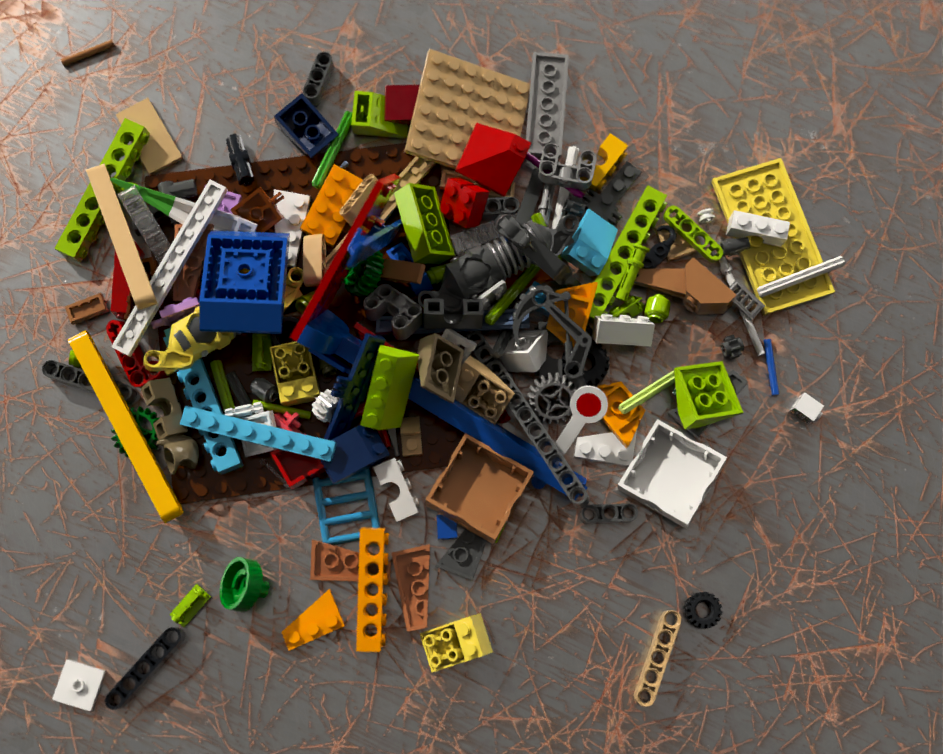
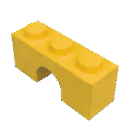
[580,133,628,192]

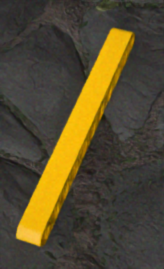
[68,330,184,524]

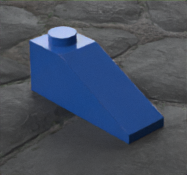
[386,242,434,297]

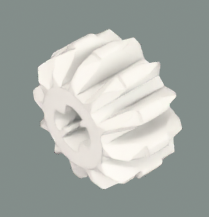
[312,389,340,423]

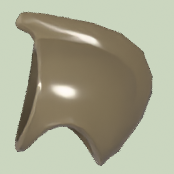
[157,435,199,475]

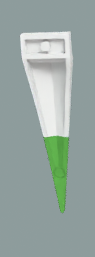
[110,178,258,232]

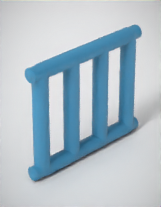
[313,468,380,545]

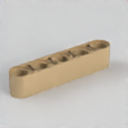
[634,610,681,707]

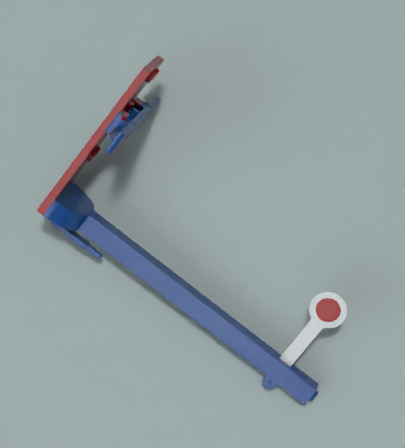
[290,173,608,501]

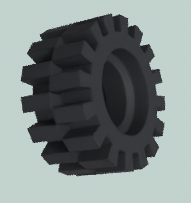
[684,592,723,629]

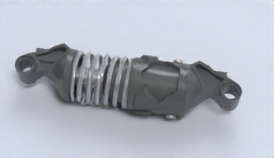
[416,215,579,309]

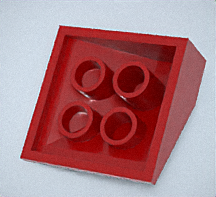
[455,123,531,197]

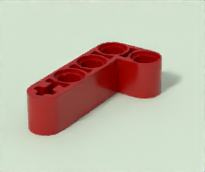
[106,320,169,388]

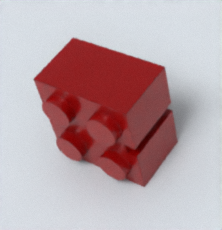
[440,178,490,228]
[270,433,326,490]

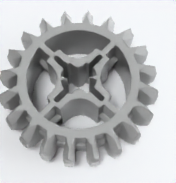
[527,373,577,424]

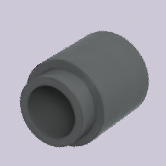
[250,378,279,403]

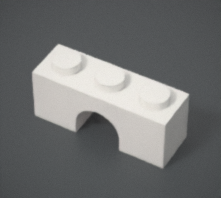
[726,210,790,247]
[373,458,420,522]

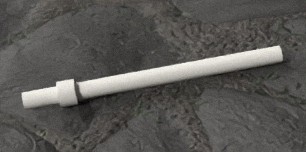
[719,256,765,356]

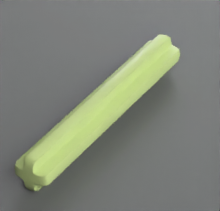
[618,370,675,414]

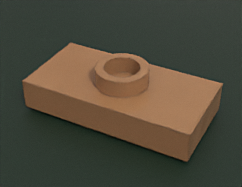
[65,293,109,325]

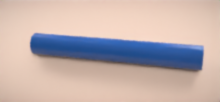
[763,339,780,396]

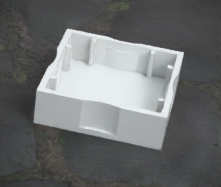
[618,419,727,529]

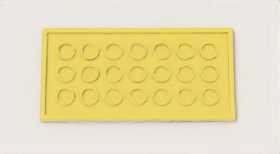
[711,158,835,316]

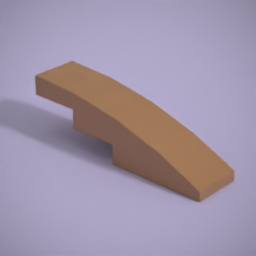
[380,259,425,284]

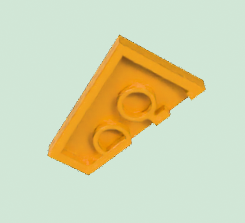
[281,589,345,651]

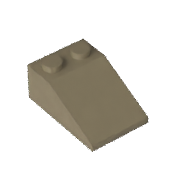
[417,333,465,403]

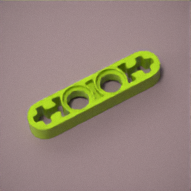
[663,206,723,263]

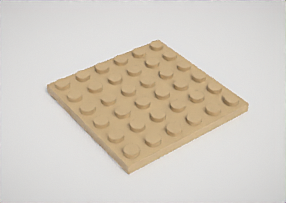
[404,49,530,169]

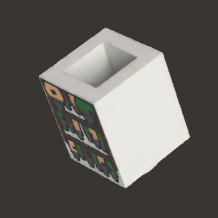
[789,393,824,424]

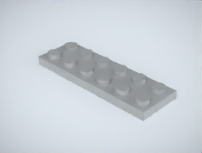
[526,52,569,158]

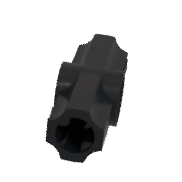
[226,134,255,187]

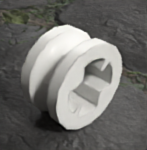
[697,208,716,223]

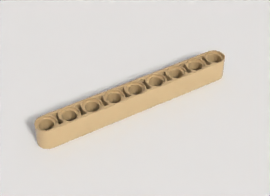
[86,164,158,311]

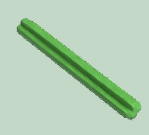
[312,111,352,189]

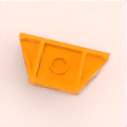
[546,282,598,348]
[597,382,646,448]

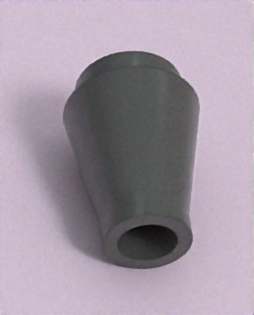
[721,237,750,257]

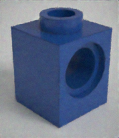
[437,515,458,540]

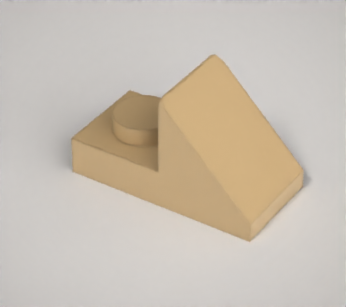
[400,416,422,457]

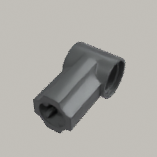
[158,179,198,199]

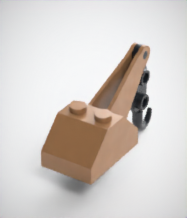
[634,225,736,315]

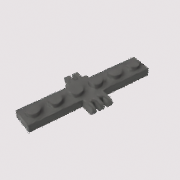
[579,161,642,226]

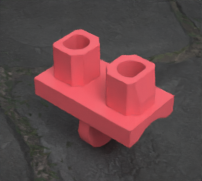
[274,412,303,434]

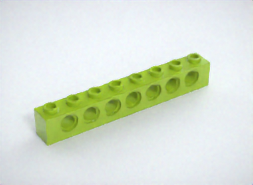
[54,118,150,263]
[588,185,667,324]

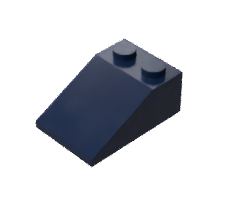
[274,93,339,158]
[320,425,390,484]

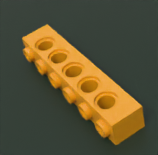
[356,527,389,652]

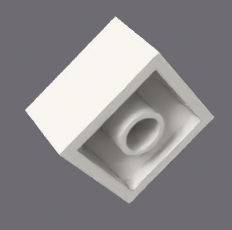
[499,330,548,373]

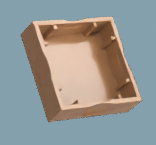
[425,433,534,544]

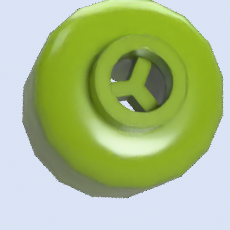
[644,294,671,323]

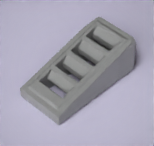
[729,279,765,320]

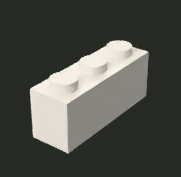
[591,314,655,347]

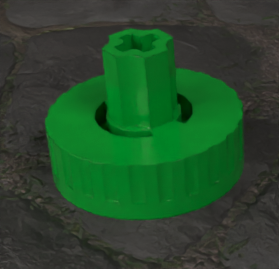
[220,557,270,612]

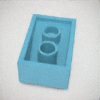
[561,209,618,276]

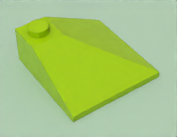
[674,361,744,430]

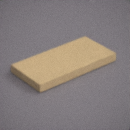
[115,98,183,175]

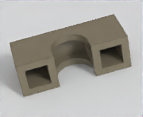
[141,378,188,440]

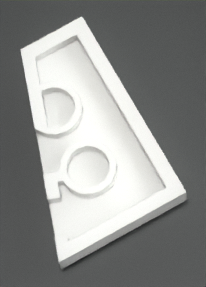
[574,430,637,467]

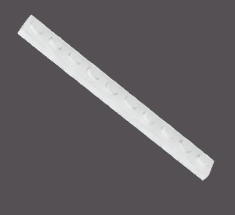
[111,180,228,357]

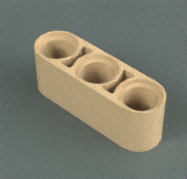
[339,174,378,226]
[303,234,326,287]

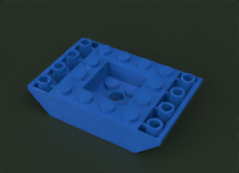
[199,230,290,334]

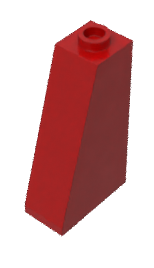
[110,241,145,320]

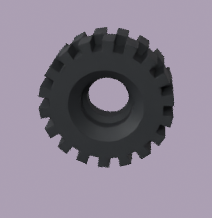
[561,340,610,386]

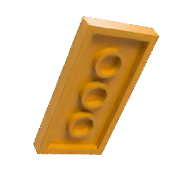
[299,164,363,247]

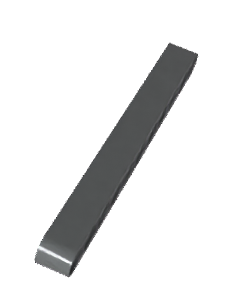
[467,331,590,509]

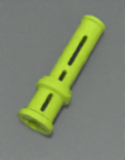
[615,244,650,302]

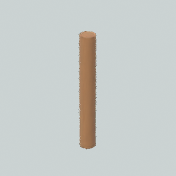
[61,39,115,66]

